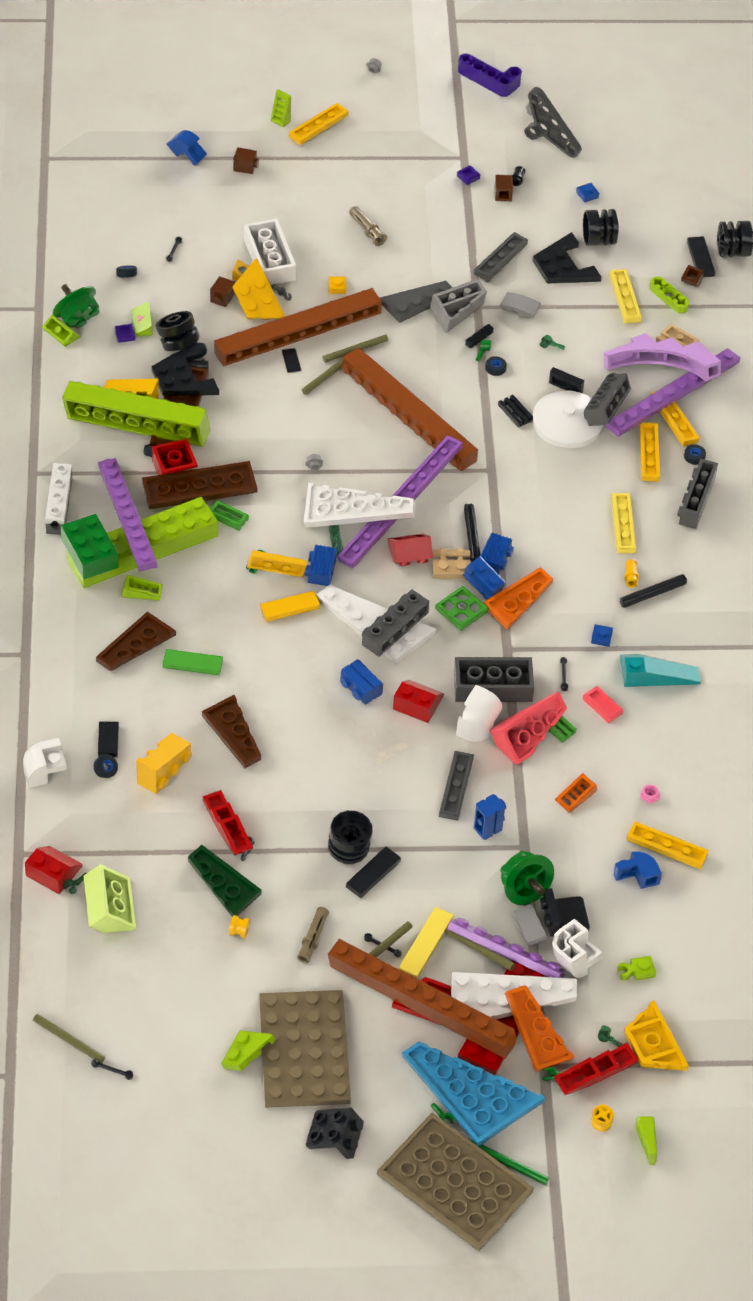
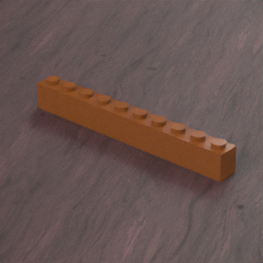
[214,288,382,367]
[342,347,478,471]
[328,939,517,1059]

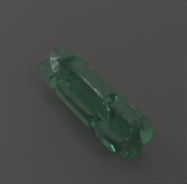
[329,525,343,556]

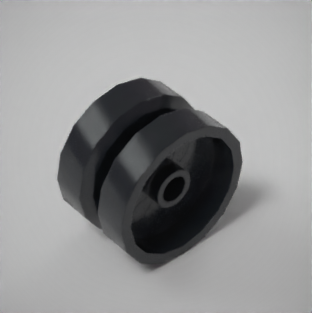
[155,311,200,351]

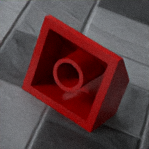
[152,439,198,475]
[387,533,433,566]
[393,680,444,723]
[25,846,83,894]

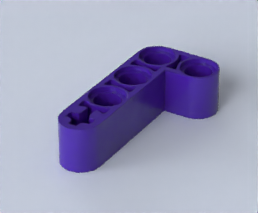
[458,53,522,97]

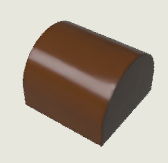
[681,265,704,288]

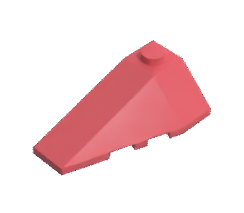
[489,692,567,765]

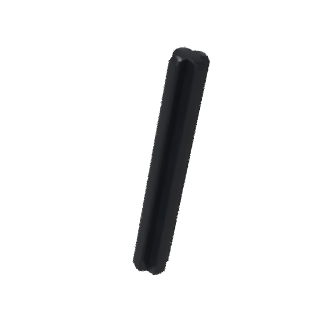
[464,503,481,562]
[619,574,687,608]

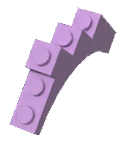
[604,333,721,381]

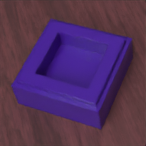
[457,165,481,185]
[115,324,135,343]

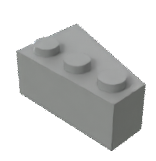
[430,279,487,333]

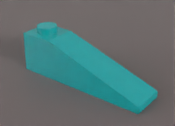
[620,654,701,687]

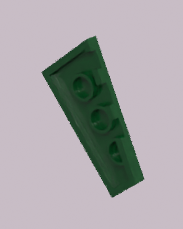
[188,844,262,917]

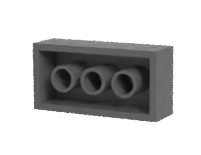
[454,657,534,702]

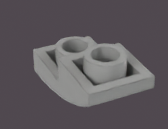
[500,292,541,317]
[512,904,547,946]

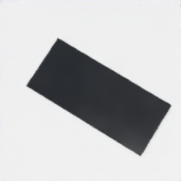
[282,348,301,373]

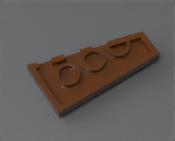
[96,611,176,671]
[202,694,261,769]

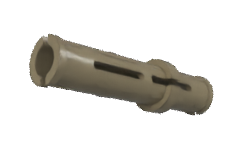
[297,907,329,963]

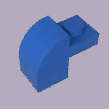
[167,130,207,165]
[613,851,662,889]

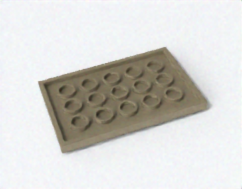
[259,990,351,1108]
[377,1113,534,1252]

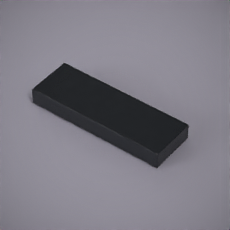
[687,236,715,277]
[346,846,401,898]

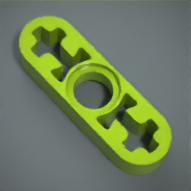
[649,276,689,313]

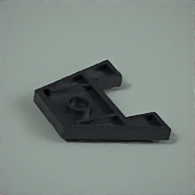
[532,232,601,284]
[151,342,219,396]

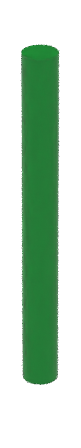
[471,1140,549,1185]

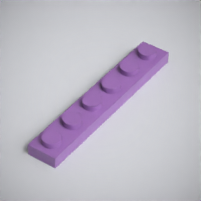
[447,918,566,978]

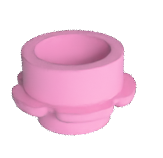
[640,785,660,803]

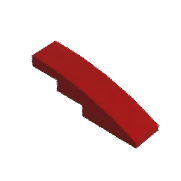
[203,790,253,856]
[554,1043,638,1096]

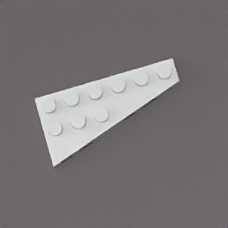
[304,483,415,528]
[316,585,436,664]
[451,972,577,1020]

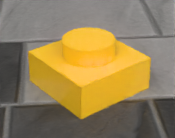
[329,276,346,294]

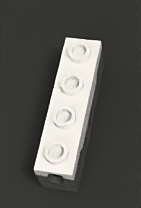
[45,463,73,534]

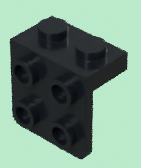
[540,888,590,937]
[306,1107,364,1159]

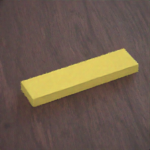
[609,269,642,324]
[611,493,636,553]
[398,907,454,979]

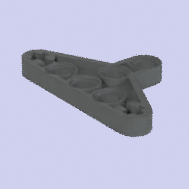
[524,87,582,158]

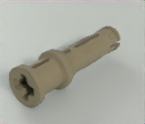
[349,206,387,246]

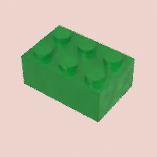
[61,514,119,580]

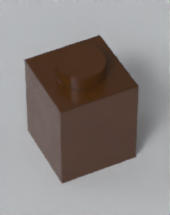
[233,147,259,174]
[494,175,513,201]
[210,276,235,307]

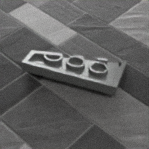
[380,281,453,323]

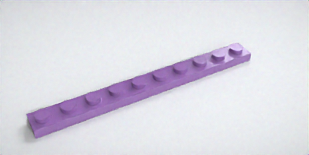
[606,348,740,437]
[337,435,463,569]
[98,458,158,572]

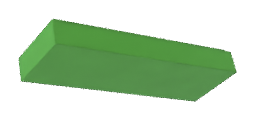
[163,649,223,676]

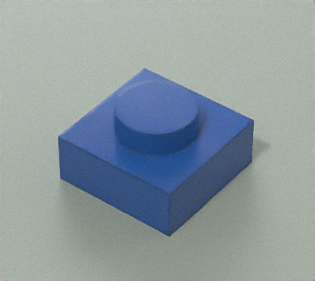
[576,183,599,203]
[591,624,613,647]

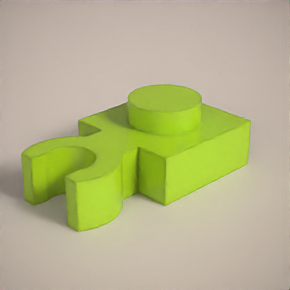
[617,956,656,980]

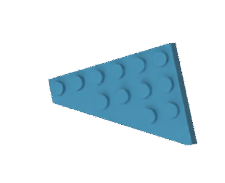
[402,1042,545,1147]

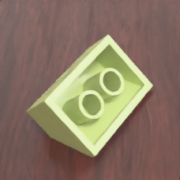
[84,864,136,933]

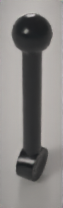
[166,237,182,262]
[560,657,568,691]
[364,933,402,957]
[91,1059,133,1080]

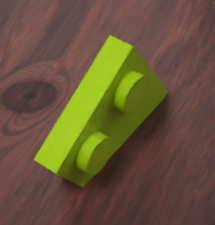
[221,1030,276,1071]

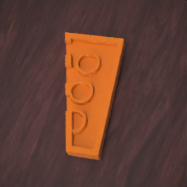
[483,567,553,630]
[505,985,575,1072]

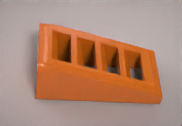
[555,773,597,813]

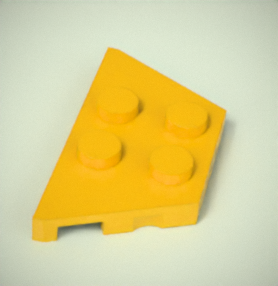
[232,258,285,320]
[624,1001,689,1071]

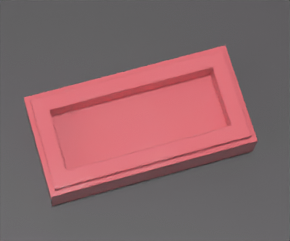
[583,686,623,723]

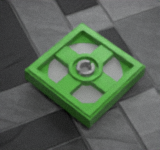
[435,586,489,631]

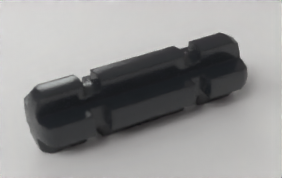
[465,324,494,348]

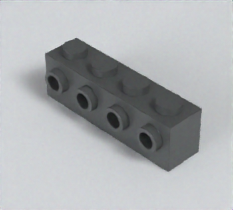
[584,373,632,426]
[677,459,718,529]
[362,589,429,657]

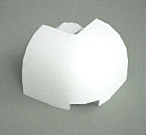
[456,685,503,742]
[23,738,67,788]
[552,919,603,978]

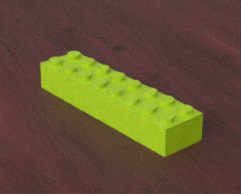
[62,381,210,447]
[66,497,218,588]

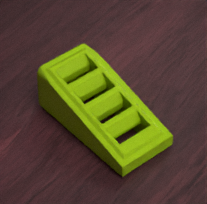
[271,89,291,127]
[121,575,163,601]
[635,1116,657,1165]

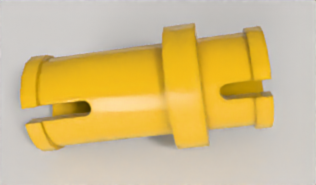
[624,559,639,588]

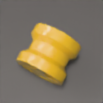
[229,915,250,939]
[591,1104,614,1132]

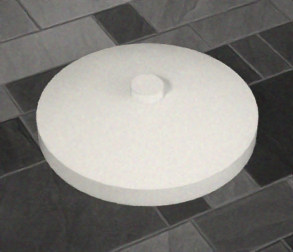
[532,391,604,448]

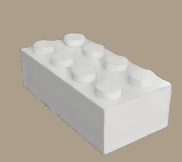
[244,219,296,285]

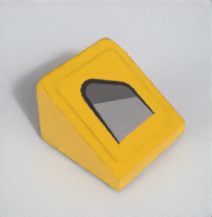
[233,260,249,281]

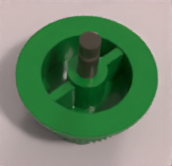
[53,284,100,328]
[500,851,554,905]

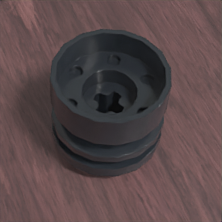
[583,209,619,246]
[717,220,753,258]
[328,810,373,864]

